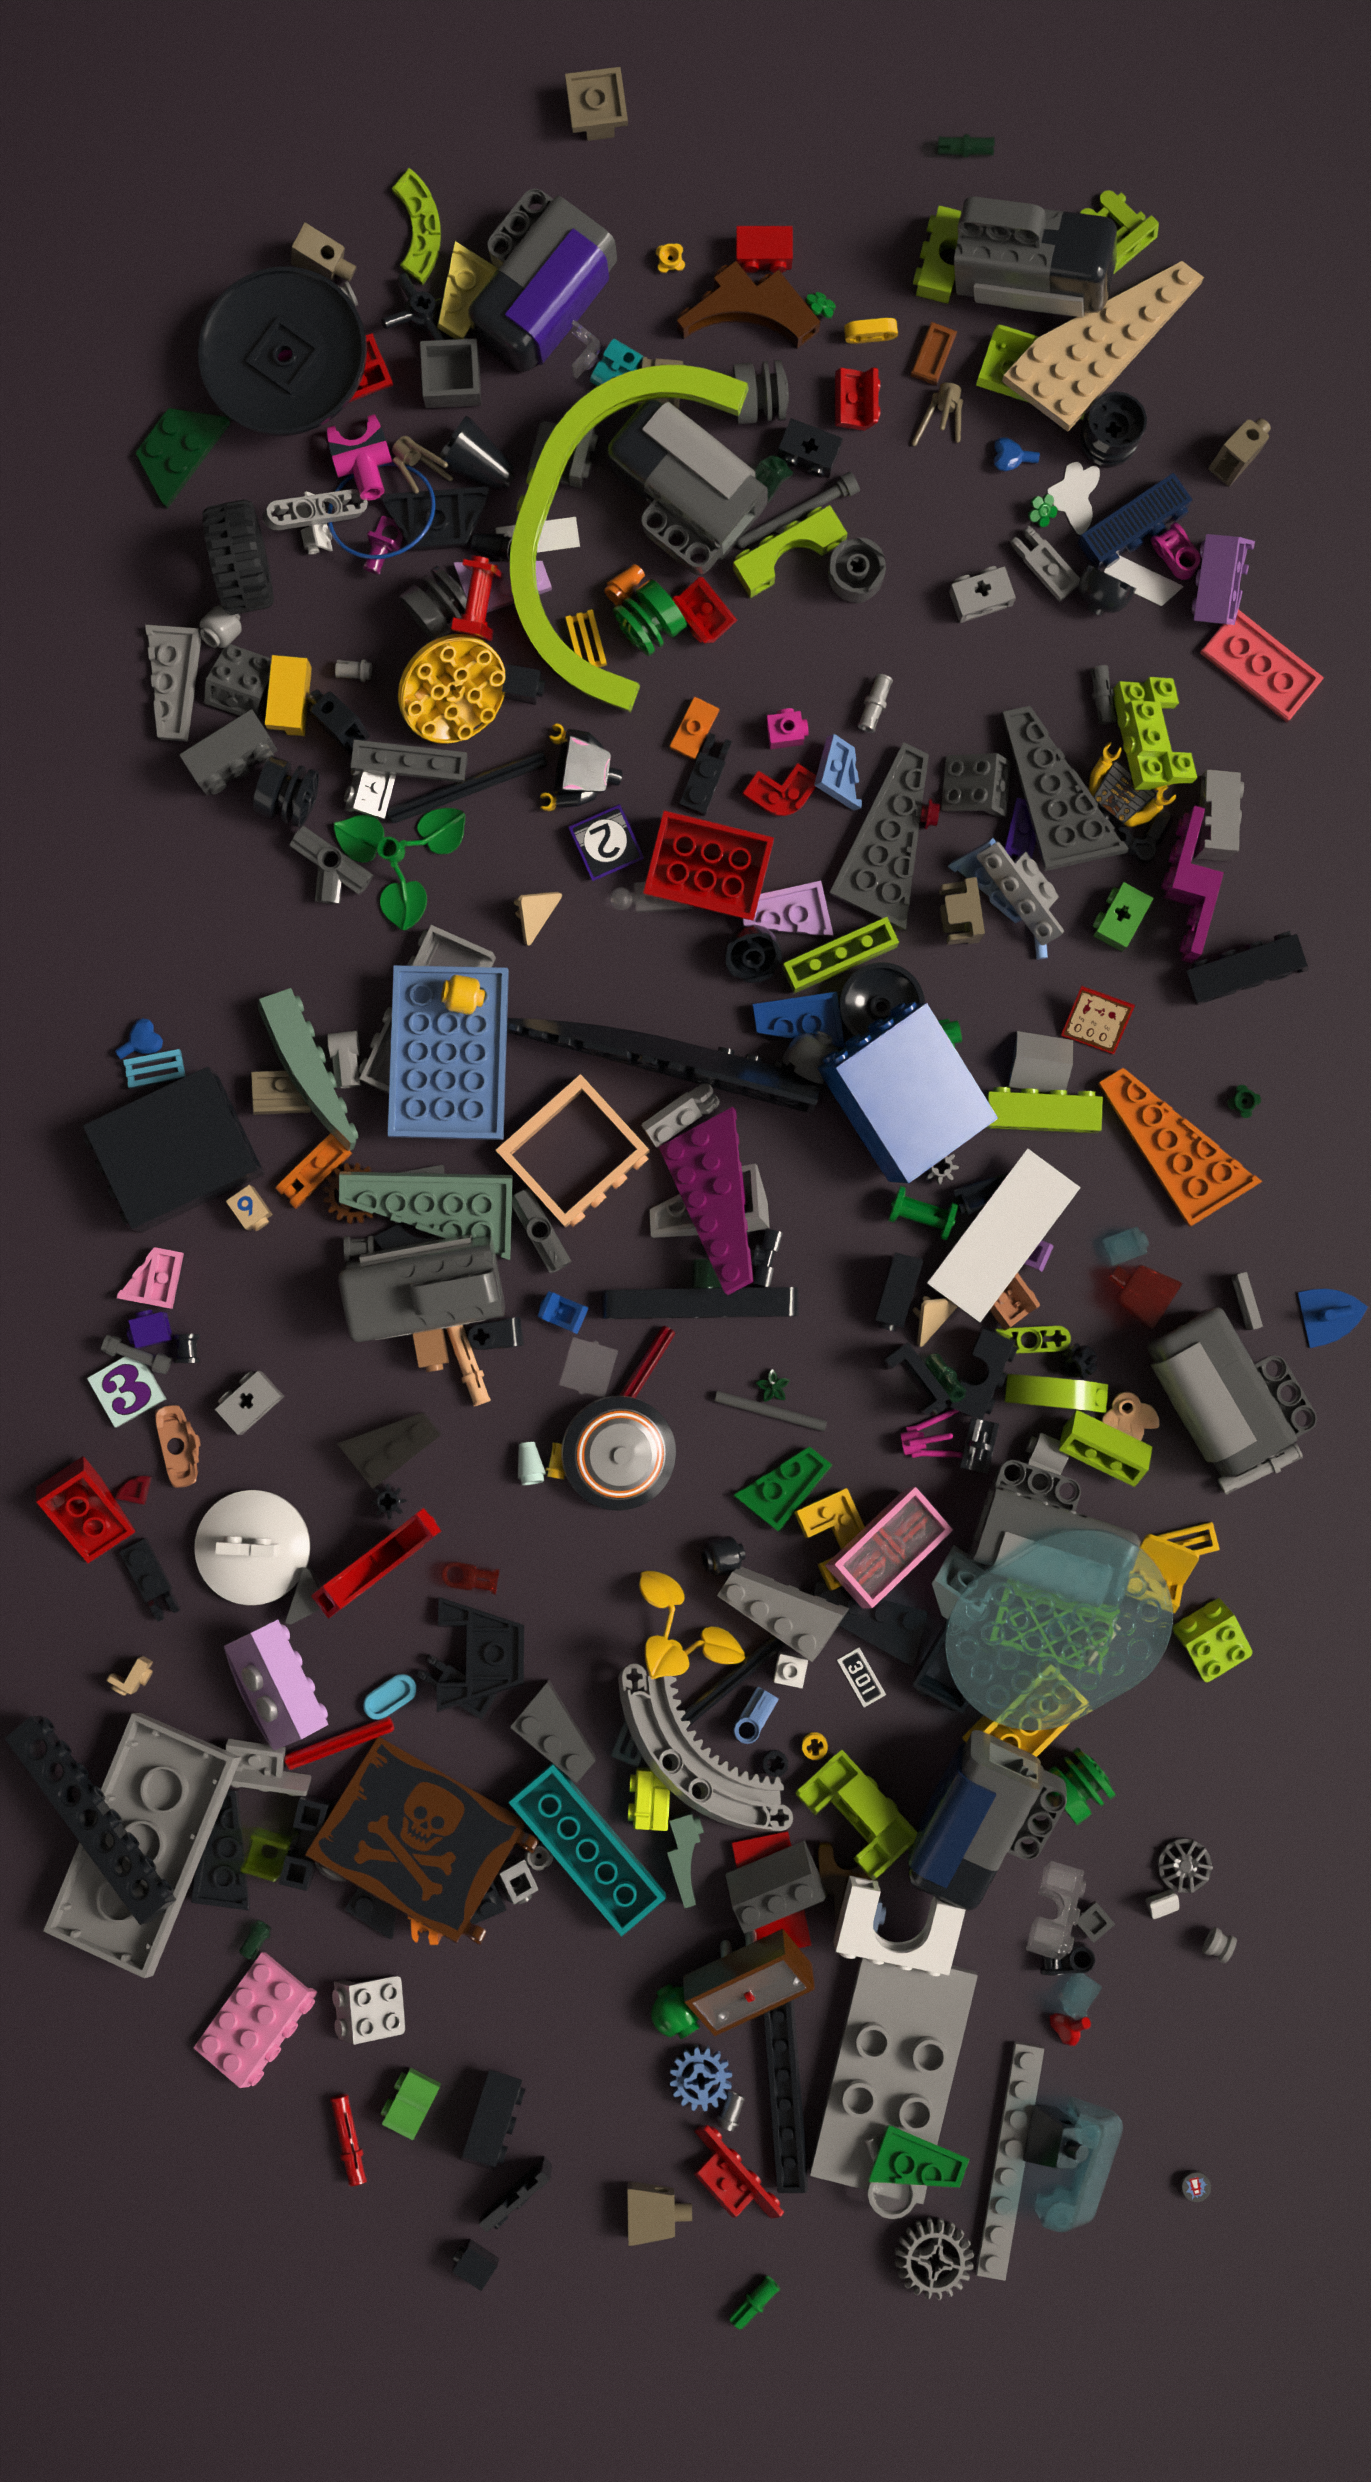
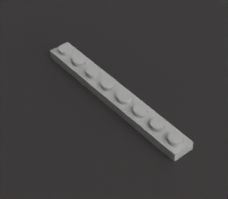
[976,2041,1044,2281]

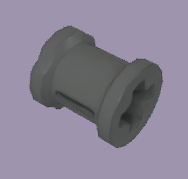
[344,1236,374,1261]

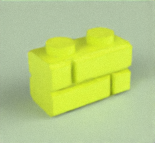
[628,1767,671,1831]

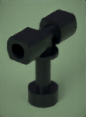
[750,1228,783,1288]

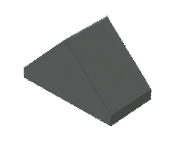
[285,1566,322,1625]

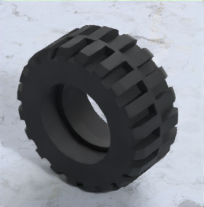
[202,499,274,615]

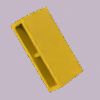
[265,655,312,736]

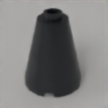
[438,415,516,491]

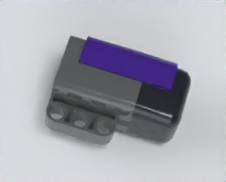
[468,189,617,372]

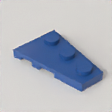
[752,992,845,1048]

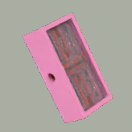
[825,1487,953,1609]

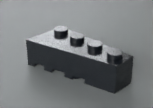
[1187,931,1309,1005]

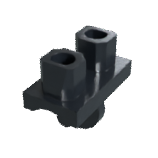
[960,1417,999,1474]

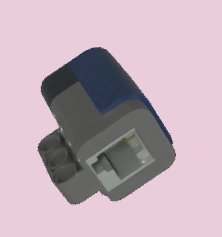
[908,1730,1067,1911]

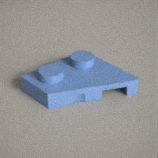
[814,734,862,811]

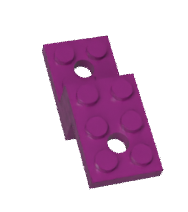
[1161,806,1224,963]

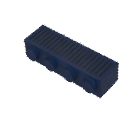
[1078,473,1193,569]

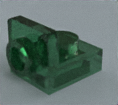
[755,455,793,504]

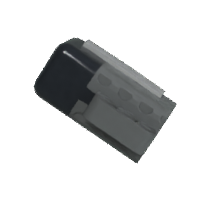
[954,197,1117,317]
[607,399,768,575]

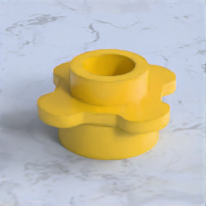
[656,243,685,273]

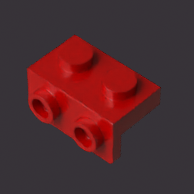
[835,367,880,431]
[672,577,737,643]

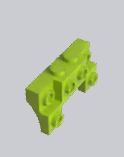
[1113,677,1197,790]
[795,1750,917,1881]

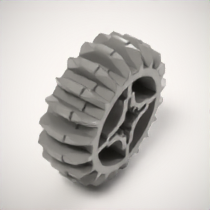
[895,2217,974,2300]

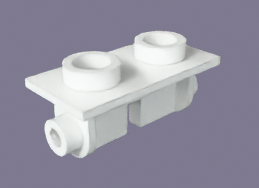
[296,491,333,554]

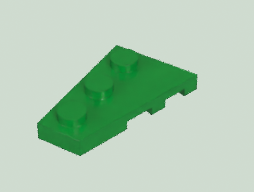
[866,2125,970,2188]

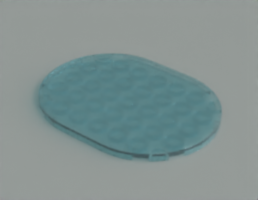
[945,1528,1173,1730]

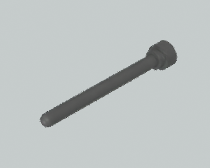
[736,471,860,548]

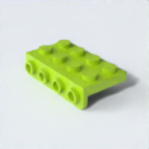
[976,324,1085,420]

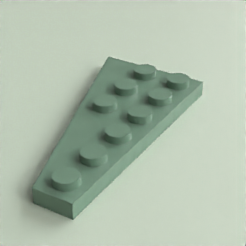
[339,1172,512,1260]

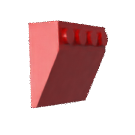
[643,810,774,921]

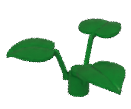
[334,808,466,931]

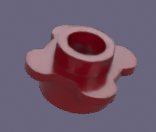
[920,799,940,829]

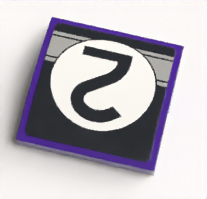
[568,804,644,881]

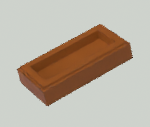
[911,322,957,386]

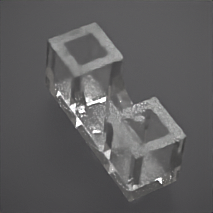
[1026,1861,1086,1960]

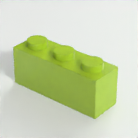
[1059,1410,1152,1487]

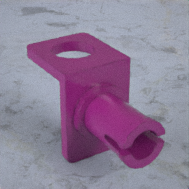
[363,516,404,575]

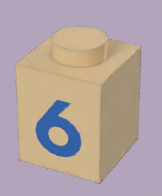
[226,1185,273,1231]

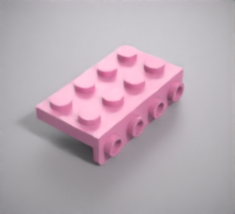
[194,1952,317,2088]

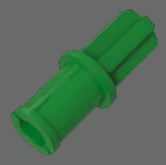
[729,2275,780,2330]

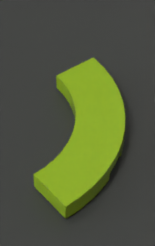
[392,168,441,286]

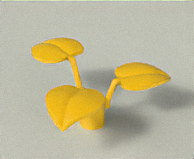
[639,1571,745,1679]

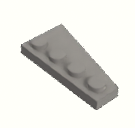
[145,625,201,742]

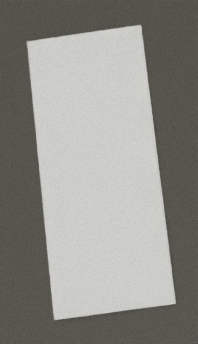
[928,1149,1080,1322]

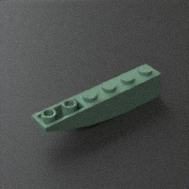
[258,988,358,1151]

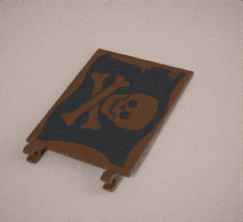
[305,1737,539,1945]

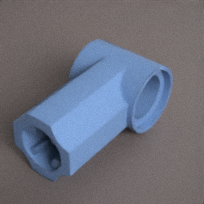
[733,1686,779,1744]

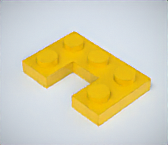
[794,1488,865,1591]

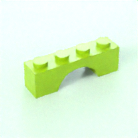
[733,505,847,598]

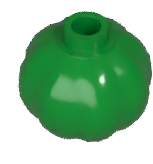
[651,1983,702,2039]

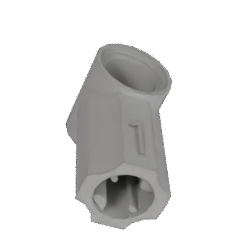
[328,1031,361,1089]

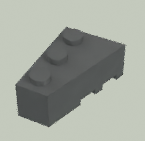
[510,1680,596,1783]

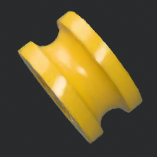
[802,1732,828,1760]

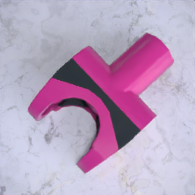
[327,414,392,501]

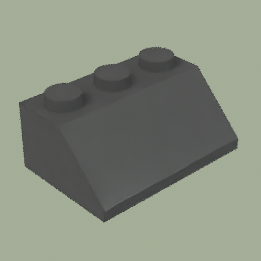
[726,1840,828,1934]

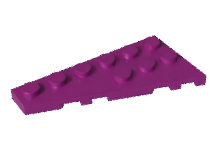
[659,1107,753,1295]

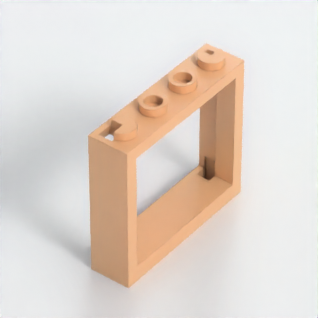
[496,1074,649,1228]

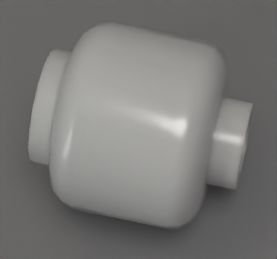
[199,605,242,648]

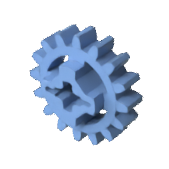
[670,2045,732,2111]

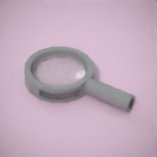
[865,2136,917,2219]

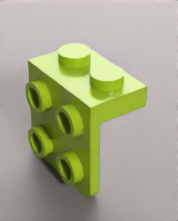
[1171,1598,1252,1682]

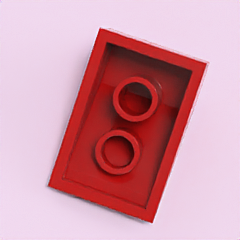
[36,1456,135,1563]

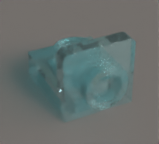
[1102,1227,1149,1266]
[1058,1973,1102,2018]

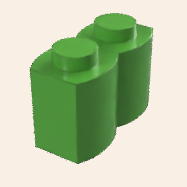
[380,2067,441,2140]

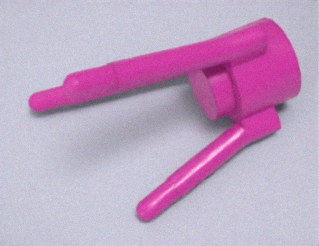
[900,1409,963,1458]

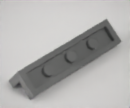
[351,740,468,783]

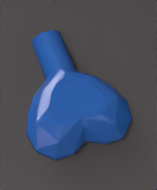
[994,437,1040,471]
[115,1018,163,1059]

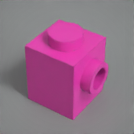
[766,708,809,750]

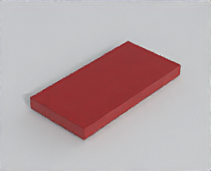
[732,1830,812,1948]

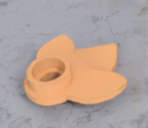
[1102,1392,1159,1441]

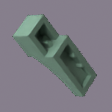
[667,1810,704,1908]

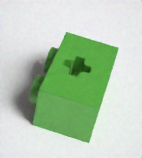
[1093,882,1154,952]

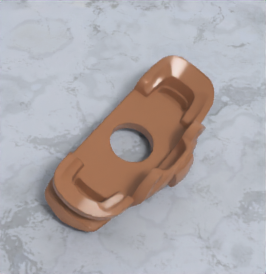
[155,1405,201,1488]

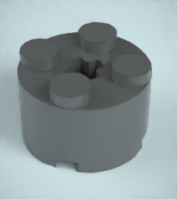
[828,537,886,603]

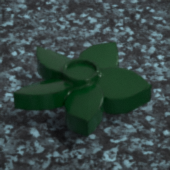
[756,1369,790,1402]

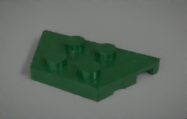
[136,408,230,509]

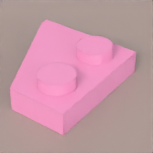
[117,1247,184,1309]

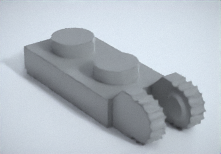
[1010,526,1080,602]
[641,1083,720,1148]

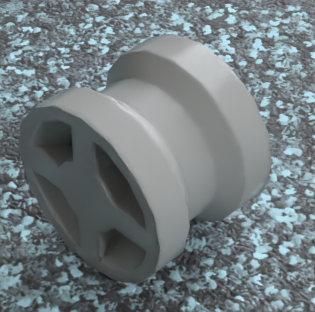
[1202,1927,1237,1964]

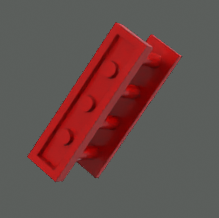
[451,555,504,641]

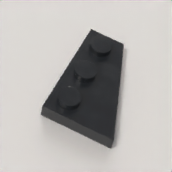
[479,2156,552,2233]

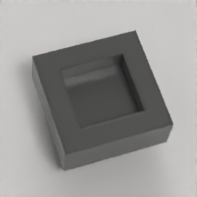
[1073,1900,1115,1943]

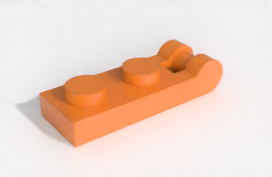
[275,1133,353,1209]

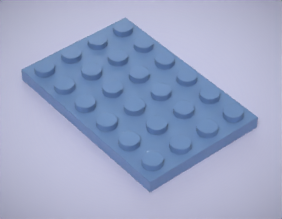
[388,965,509,1140]

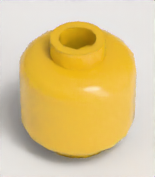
[441,974,485,1015]

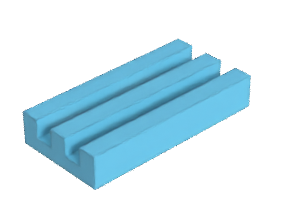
[123,1049,186,1089]

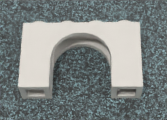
[833,1876,966,1976]

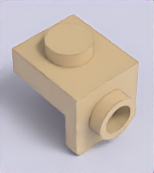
[106,1656,153,1695]

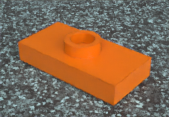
[670,696,720,761]

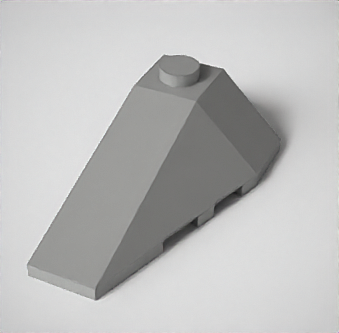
[650,1164,769,1238]

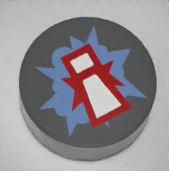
[1180,2170,1211,2202]

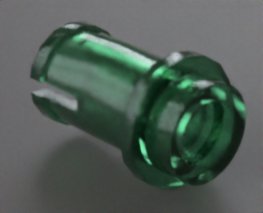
[239,1920,272,1960]

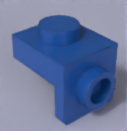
[538,1291,588,1334]

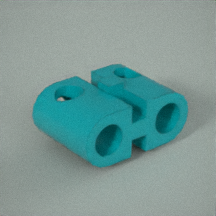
[590,339,643,386]

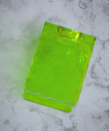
[240,1827,292,1882]

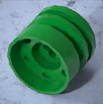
[613,579,687,656]
[1047,1747,1116,1826]

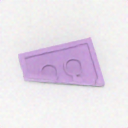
[742,881,833,937]

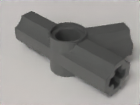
[289,826,373,904]

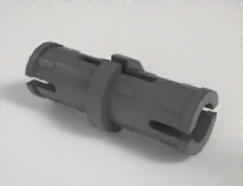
[1090,665,1117,725]

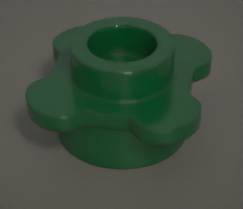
[1227,1085,1261,1118]

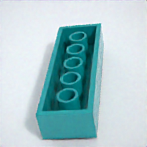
[509,1763,666,1937]

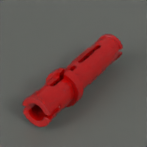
[330,2094,367,2186]

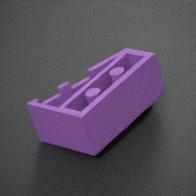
[1192,534,1255,625]

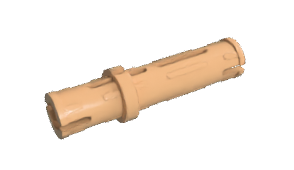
[446,1325,491,1407]

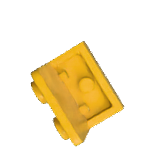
[1125,1534,1199,1613]

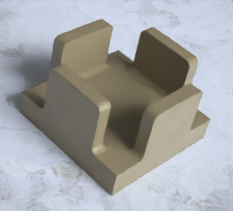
[565,67,628,141]
[939,877,985,945]

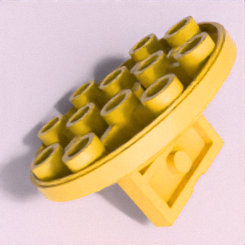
[398,634,505,743]

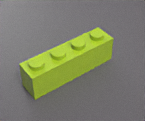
[782,917,899,994]
[986,1087,1103,1133]

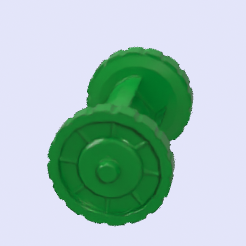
[888,1185,958,1240]

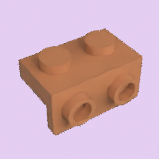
[990,1272,1040,1331]

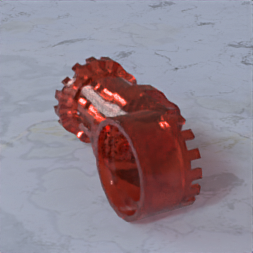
[442,1562,500,1595]

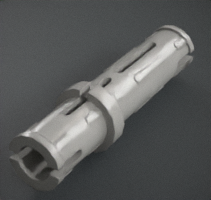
[1217,1442,1303,1495]

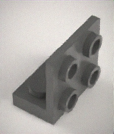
[204,644,272,719]
[941,753,1011,817]

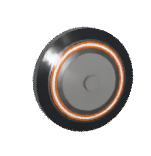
[561,1395,676,1511]

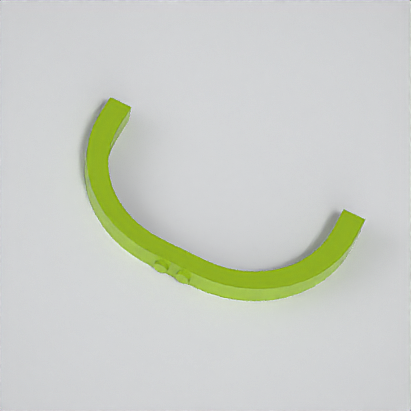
[510,365,749,713]

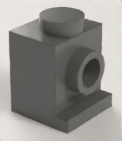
[496,1855,539,1905]

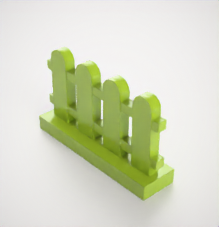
[1080,190,1159,275]

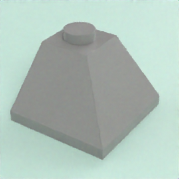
[932,1545,1000,1630]

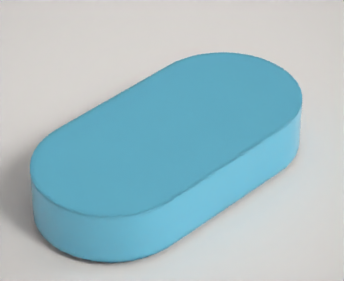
[363,1674,417,1720]

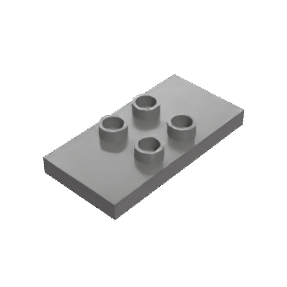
[43,1713,241,1978]
[809,1957,978,2204]

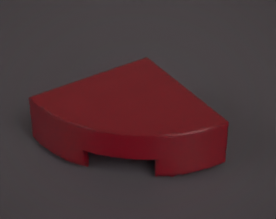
[116,1476,152,1505]

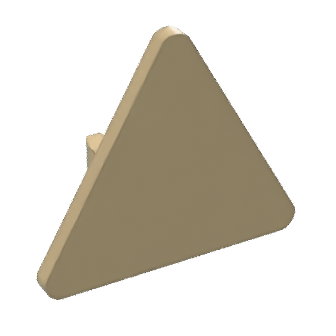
[514,892,562,946]
[913,1296,958,1347]

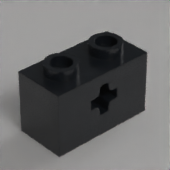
[778,418,843,478]

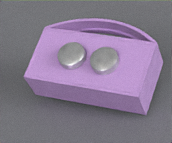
[224,1620,328,1750]

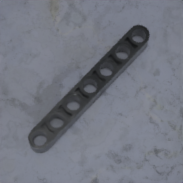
[602,1287,799,1319]

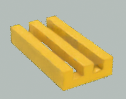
[565,609,607,668]
[1156,1522,1220,1555]

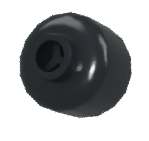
[701,1536,746,1576]

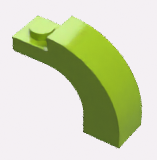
[1005,1374,1108,1413]

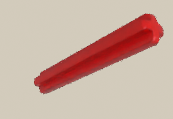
[284,1716,394,1770]

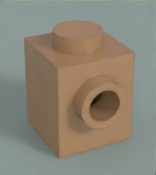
[413,1329,449,1372]

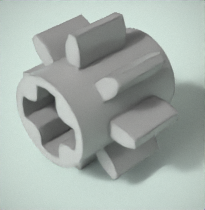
[926,1154,959,1185]

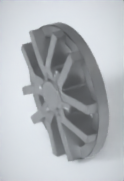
[1158,1838,1213,1893]

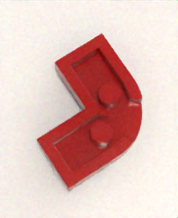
[742,763,816,816]

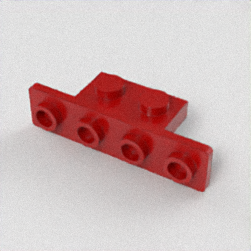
[694,2125,784,2219]

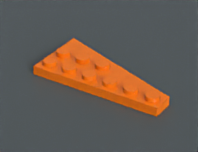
[1098,1068,1263,1227]

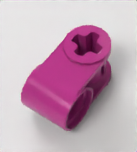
[1151,522,1200,580]

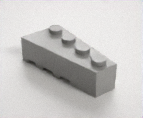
[717,1567,849,1662]

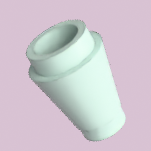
[518,1442,546,1485]

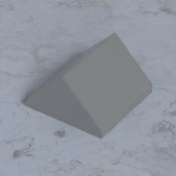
[1008,1031,1073,1094]

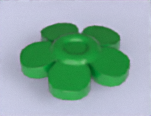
[805,292,836,318]
[1028,494,1058,527]

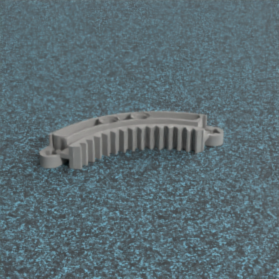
[618,1664,793,1832]

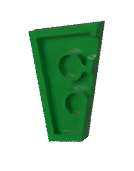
[734,1446,832,1532]

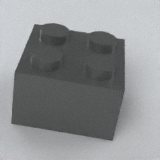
[420,338,482,408]

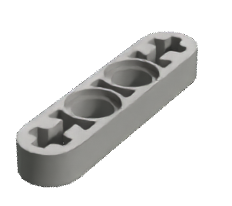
[262,489,368,530]

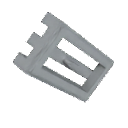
[1231,1272,1263,1330]

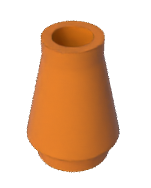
[604,564,645,605]

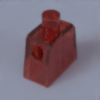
[1109,1265,1183,1330]

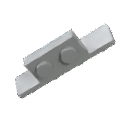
[977,842,1064,945]
[226,1739,311,1796]

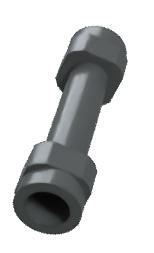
[101,1335,172,1374]

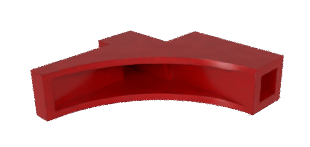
[311,1508,441,1619]

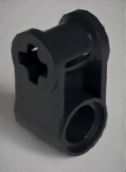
[468,1317,524,1350]
[1039,1941,1096,1976]

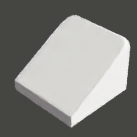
[1145,1889,1179,1919]

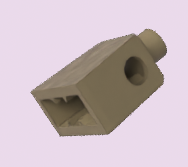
[291,223,357,282]
[1208,418,1271,487]
[628,2181,692,2246]

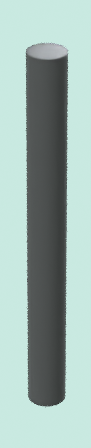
[714,1391,827,1432]

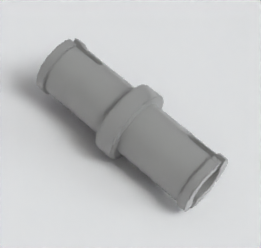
[858,674,893,733]

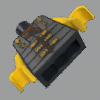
[1088,742,1176,828]

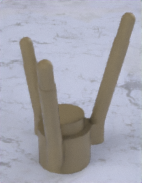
[911,383,963,446]
[392,436,453,494]

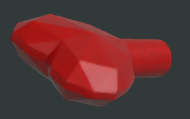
[1050,2013,1091,2046]

